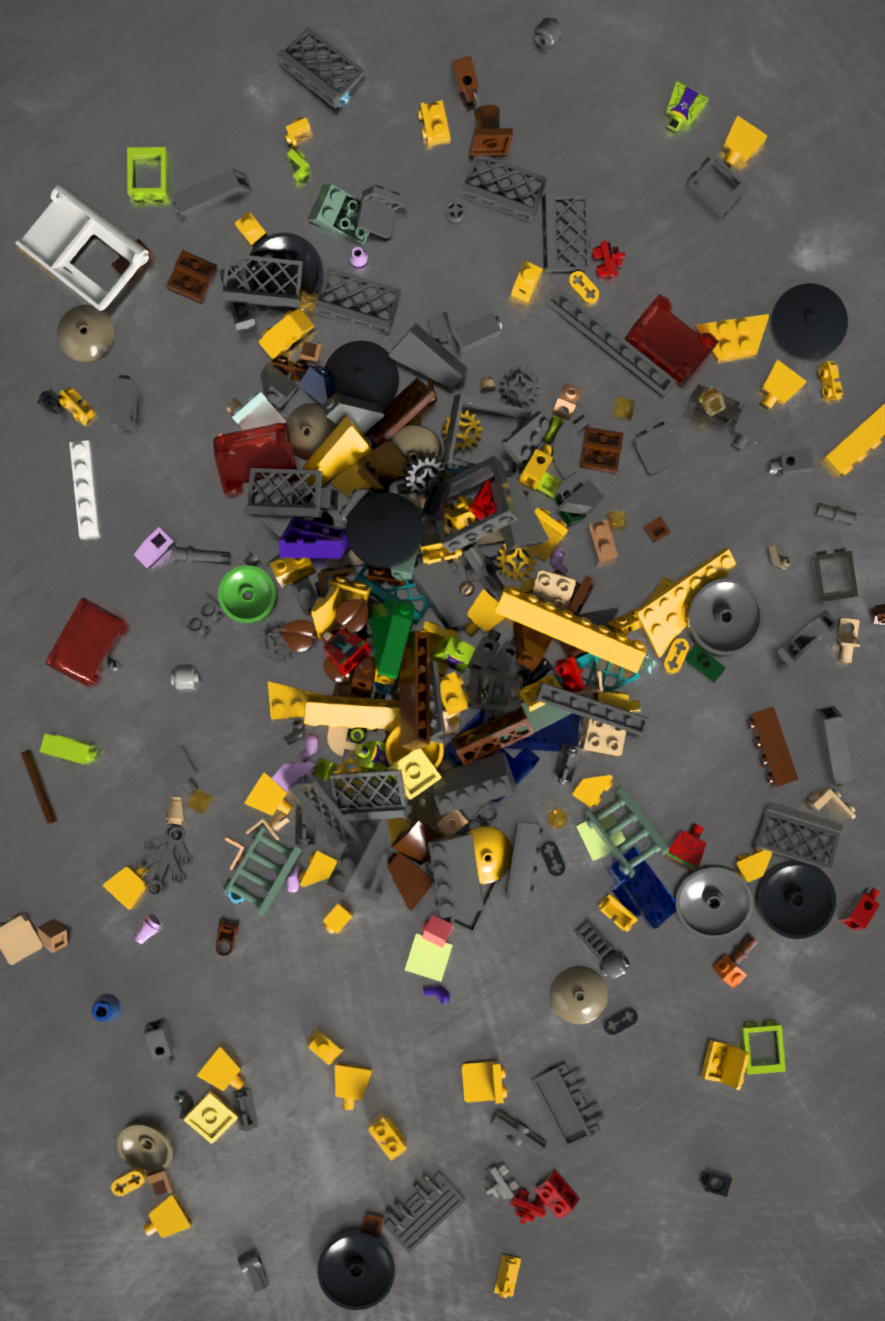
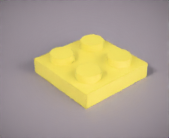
[387,748,442,800]
[183,1091,238,1144]

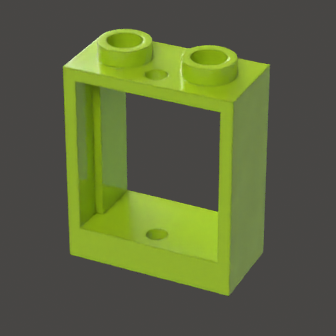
[127,147,168,200]
[40,733,97,764]
[741,1020,786,1075]

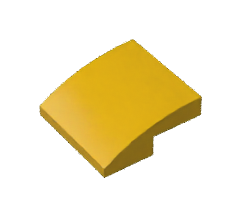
[311,585,343,639]

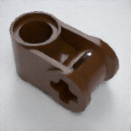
[216,918,239,956]

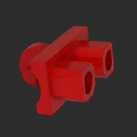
[592,240,626,277]
[555,656,585,692]
[509,1189,547,1224]

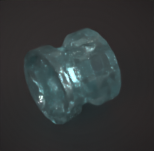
[639,654,659,676]

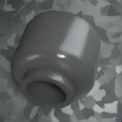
[534,17,562,47]
[600,950,630,979]

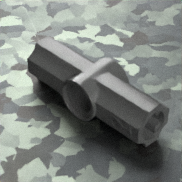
[461,542,504,598]
[490,1110,547,1157]

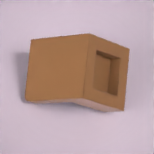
[299,342,323,365]
[37,920,68,953]
[146,1168,174,1195]

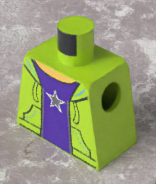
[665,81,709,131]
[431,636,475,673]
[355,741,393,783]

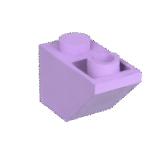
[134,527,175,569]
[272,762,315,793]

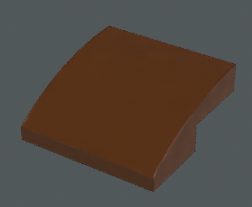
[166,250,217,303]
[579,427,624,474]
[391,818,443,866]

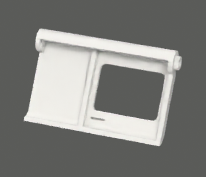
[15,184,149,311]

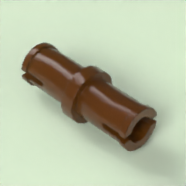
[730,934,759,965]

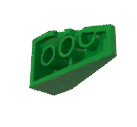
[369,599,415,679]

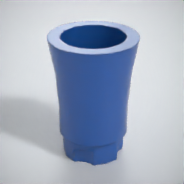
[92,994,120,1022]

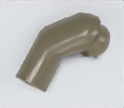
[767,545,791,569]

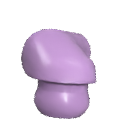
[550,547,569,574]
[299,733,318,762]
[286,863,303,892]

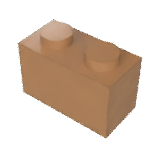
[587,519,618,563]

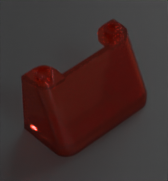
[625,294,719,385]
[213,423,299,495]
[45,597,128,688]

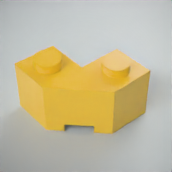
[258,308,314,360]

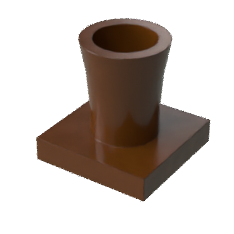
[469,105,513,156]
[554,569,596,617]

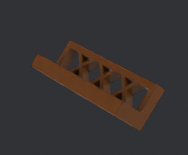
[451,706,534,766]

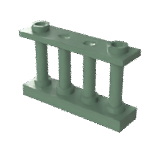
[585,786,669,878]
[223,827,303,917]

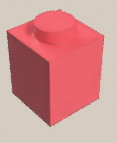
[421,915,453,948]

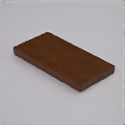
[365,378,436,446]

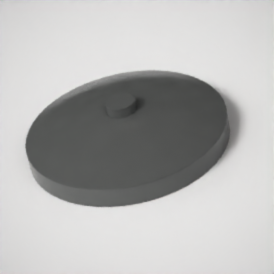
[687,578,764,655]
[675,865,753,939]

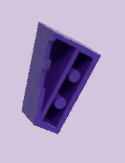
[279,516,348,559]

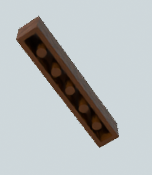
[400,630,430,750]

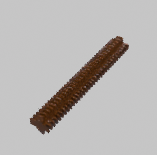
[20,750,57,825]

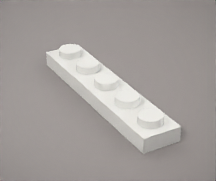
[69,440,99,538]

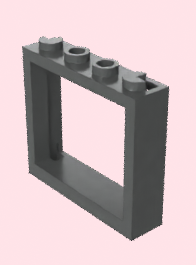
[442,394,532,479]
[428,456,518,553]

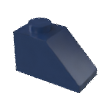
[299,365,335,405]

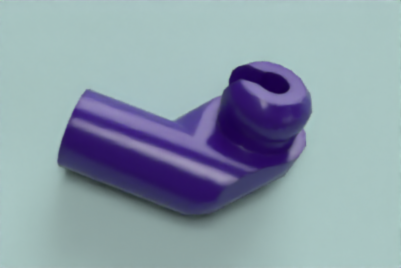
[423,985,450,1004]

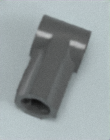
[238,1250,269,1292]

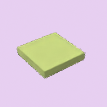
[576,813,625,861]
[405,933,453,982]

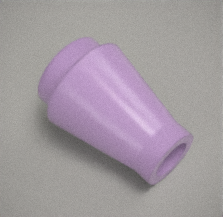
[349,247,368,267]
[134,915,161,944]

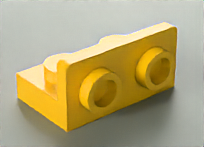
[417,100,450,144]
[270,558,316,588]
[519,674,562,711]

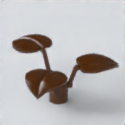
[279,598,368,685]

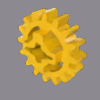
[441,410,482,452]
[495,543,538,581]
[333,756,374,797]

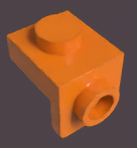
[713,955,747,988]

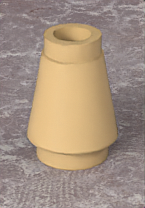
[165,797,184,825]

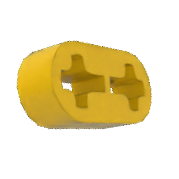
[569,271,599,304]
[663,638,689,673]
[111,1167,146,1196]

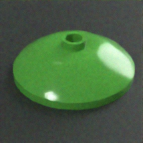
[218,565,276,623]

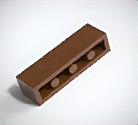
[748,707,799,787]

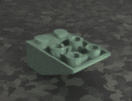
[307,184,369,245]

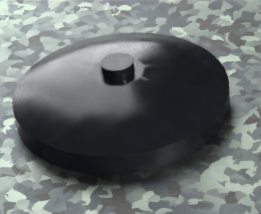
[246,232,323,310]
[771,283,848,360]
[324,341,399,410]
[346,492,424,568]
[758,861,836,939]
[317,1231,395,1310]

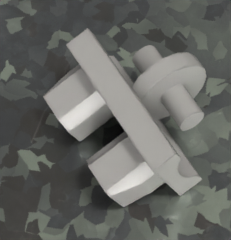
[484,1164,519,1200]

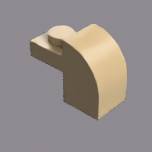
[327,726,365,756]

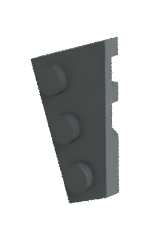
[501,411,551,468]

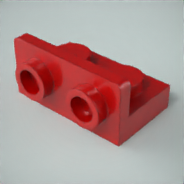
[467,478,496,521]
[535,1170,580,1219]

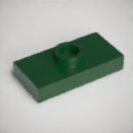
[684,644,726,683]

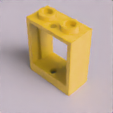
[368,1110,407,1161]

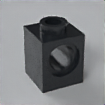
[701,1169,732,1197]

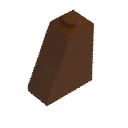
[514,622,553,671]
[387,852,435,911]

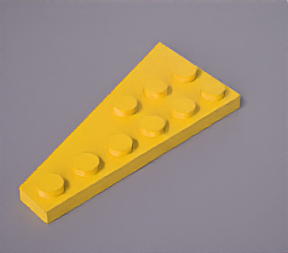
[634,547,736,658]

